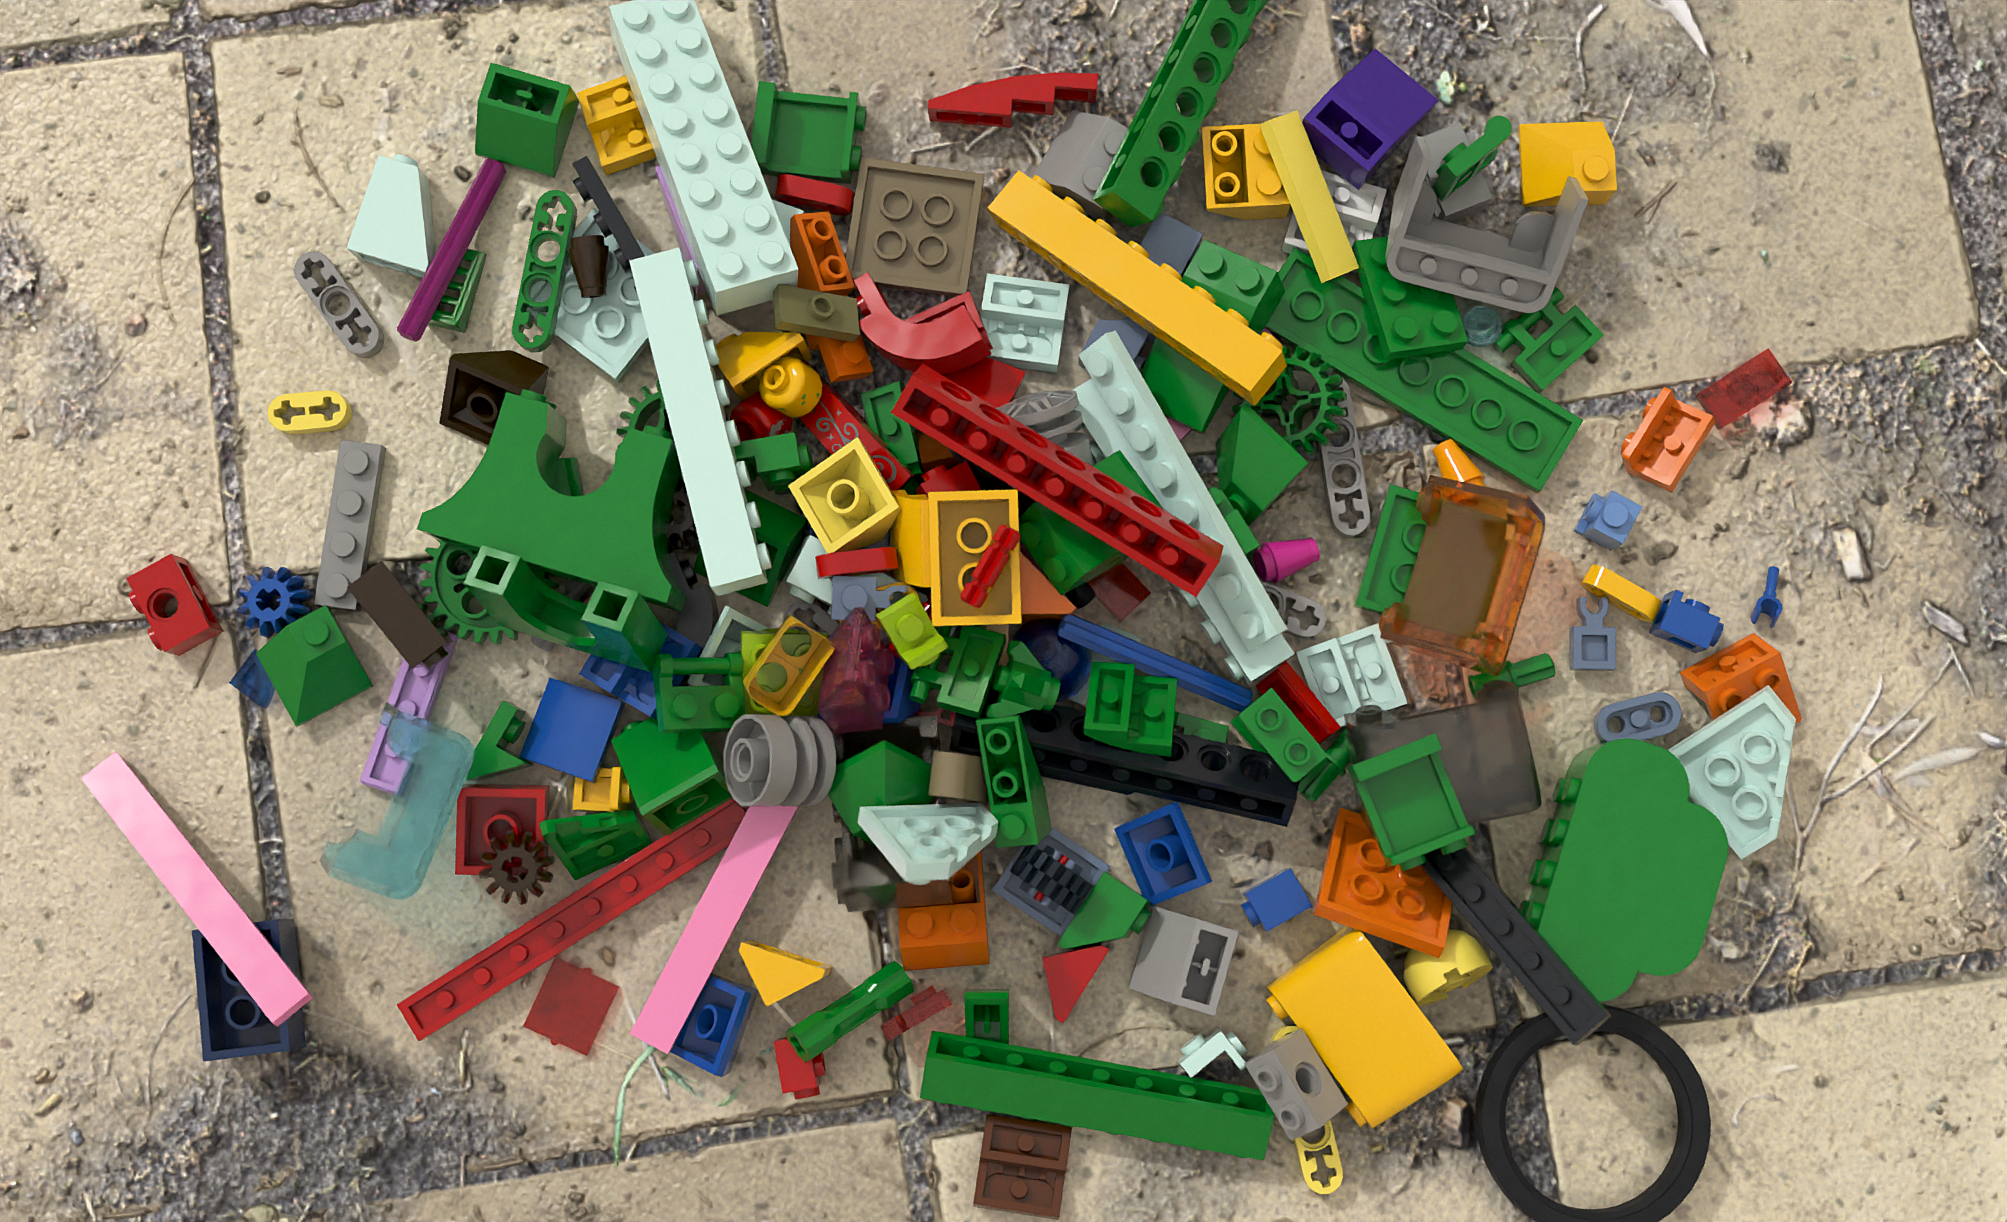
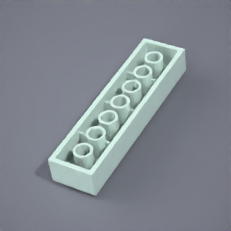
[609,0,798,316]

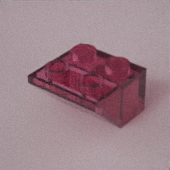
[818,607,895,734]

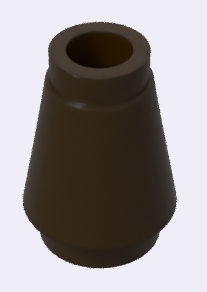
[567,235,609,298]

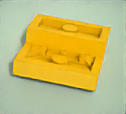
[577,75,657,175]
[889,490,931,587]

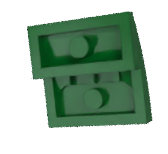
[1084,661,1177,757]

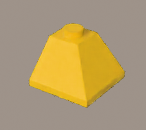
[1518,122,1617,207]
[716,331,812,401]

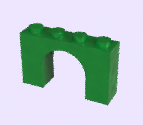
[463,545,668,673]

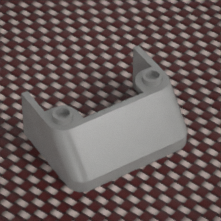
[1385,135,1589,313]

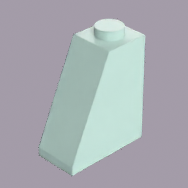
[346,154,436,278]

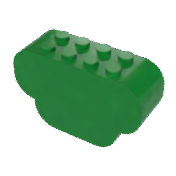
[1519,738,1728,1002]

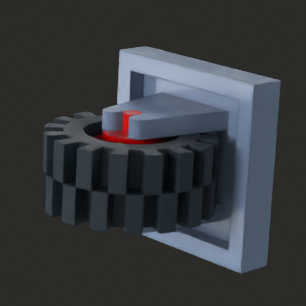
[992,827,1111,937]

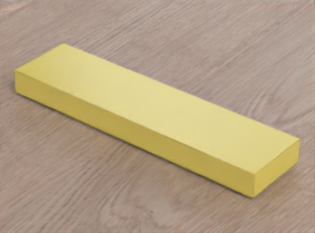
[1259,110,1359,283]

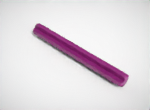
[397,158,506,342]

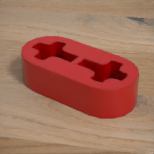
[774,174,855,216]
[815,547,899,579]

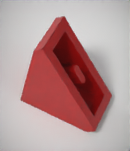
[1042,944,1109,1023]

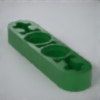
[512,190,577,353]

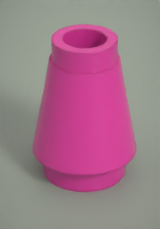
[1253,537,1320,583]

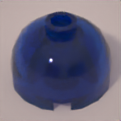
[1009,618,1092,702]

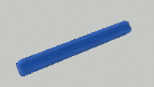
[1057,614,1253,712]

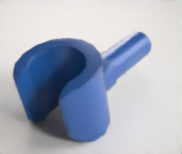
[1750,566,1783,628]

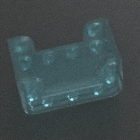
[319,702,474,900]

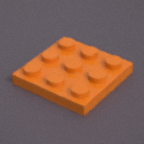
[1313,807,1452,958]

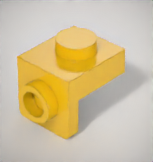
[572,767,634,813]

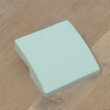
[981,273,1069,373]
[1296,623,1409,727]

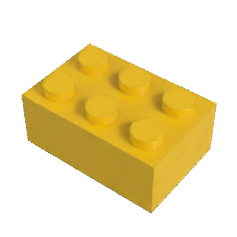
[928,490,1022,627]

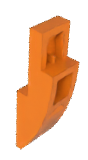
[790,211,874,383]

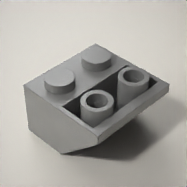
[1128,906,1239,1016]

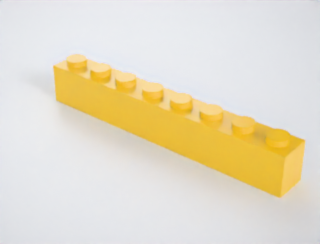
[987,170,1287,406]

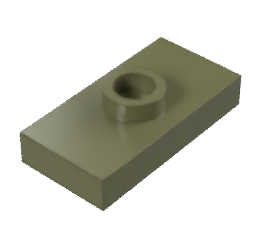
[773,284,860,342]

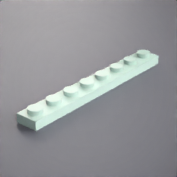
[1079,331,1287,652]

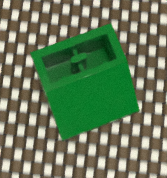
[475,63,579,178]

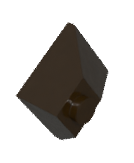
[439,350,549,445]

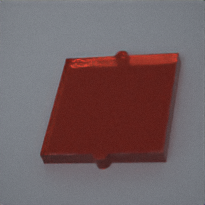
[523,957,620,1056]

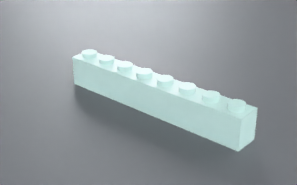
[629,248,772,596]
[1073,378,1294,685]

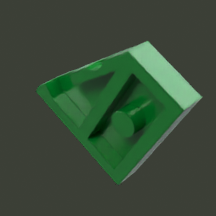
[539,809,652,880]

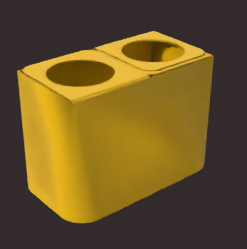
[743,614,836,716]

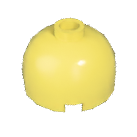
[1403,929,1493,1007]

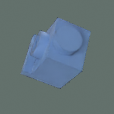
[1573,491,1642,551]

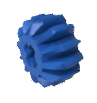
[237,567,313,638]

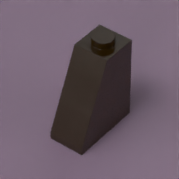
[347,561,453,670]

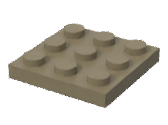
[845,157,985,297]

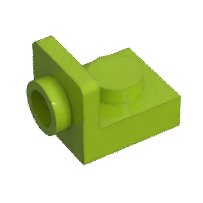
[876,592,948,669]

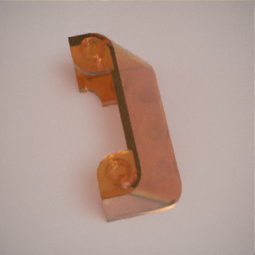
[1379,475,1545,676]

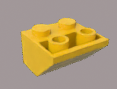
[1201,124,1291,220]

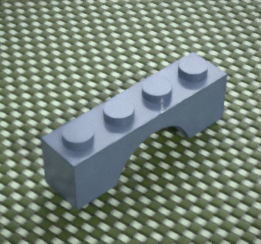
[1078,212,1203,372]

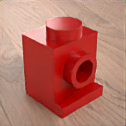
[774,1037,826,1099]

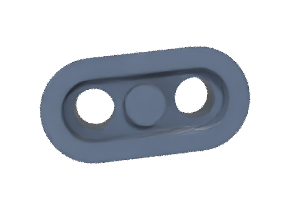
[1593,692,1682,743]

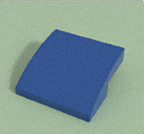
[579,621,703,720]
[519,678,626,784]

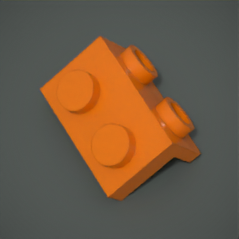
[1621,387,1715,492]

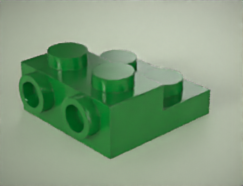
[734,432,814,495]

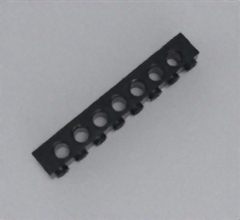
[949,690,1299,827]

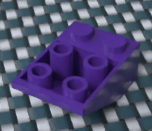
[1302,48,1439,190]

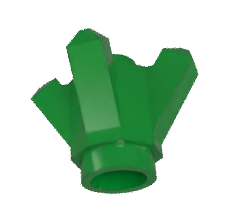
[985,641,1060,718]

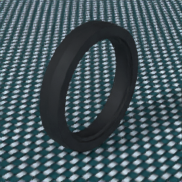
[1475,1004,1711,1222]

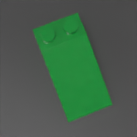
[1141,239,1285,434]

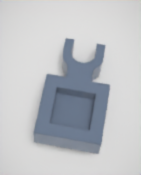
[831,576,907,621]
[1569,597,1616,671]

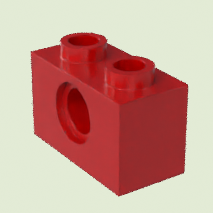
[126,554,224,656]

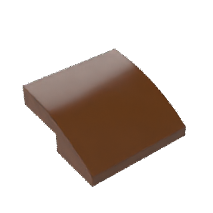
[973,1114,1072,1220]

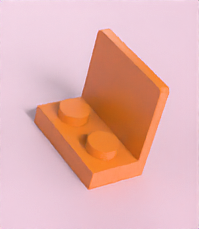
[1680,633,1801,724]

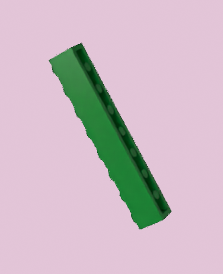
[920,1030,1274,1161]

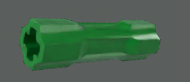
[786,961,914,1063]

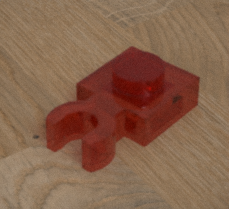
[880,985,953,1041]

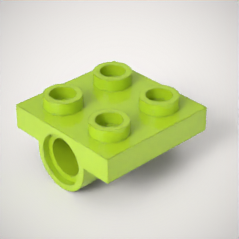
[740,628,828,717]

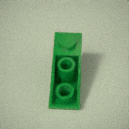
[976,715,1052,848]

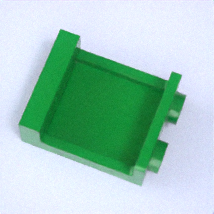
[751,81,867,184]
[1229,688,1328,782]
[1347,733,1476,871]

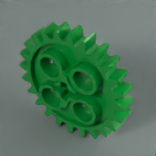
[420,539,559,645]

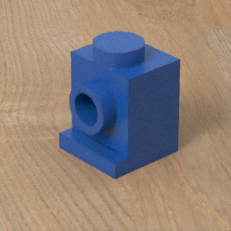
[1649,590,1724,653]

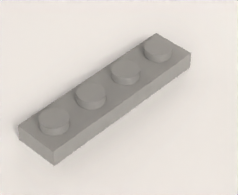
[314,440,386,612]

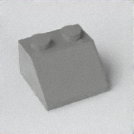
[1031,110,1128,220]

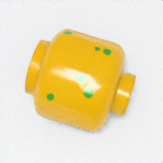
[759,356,822,418]

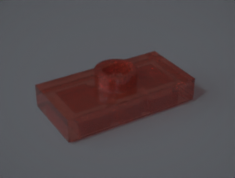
[1695,348,1792,430]
[1087,563,1151,623]

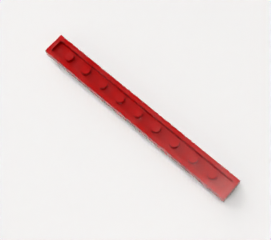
[397,798,750,1042]

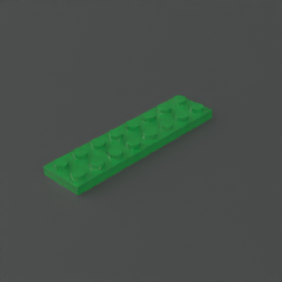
[1265,248,1583,494]

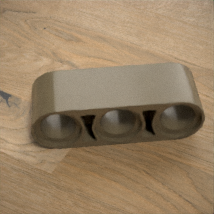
[928,751,990,805]

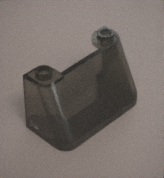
[1344,680,1542,837]

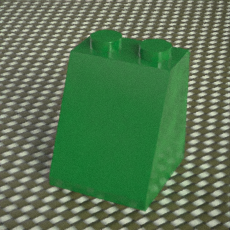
[1019,450,1163,596]
[611,717,732,836]

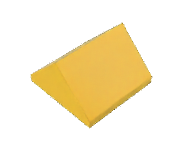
[739,940,832,1007]

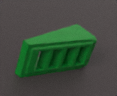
[428,248,487,333]

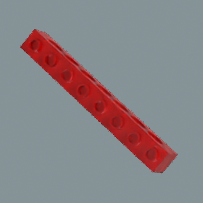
[891,363,1224,597]

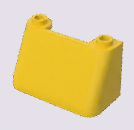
[1265,926,1463,1129]

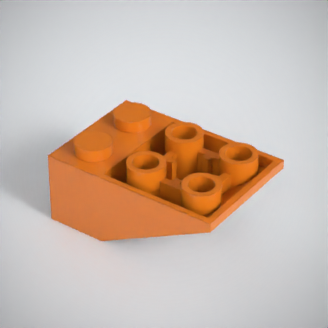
[896,851,990,971]

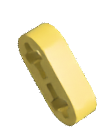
[268,390,352,435]

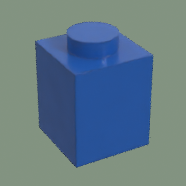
[1240,868,1312,932]

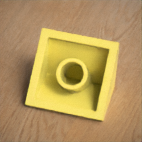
[788,437,901,554]

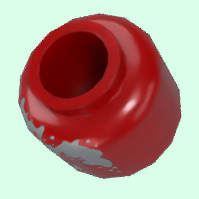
[730,391,793,442]

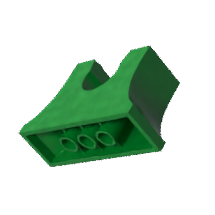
[417,389,687,612]

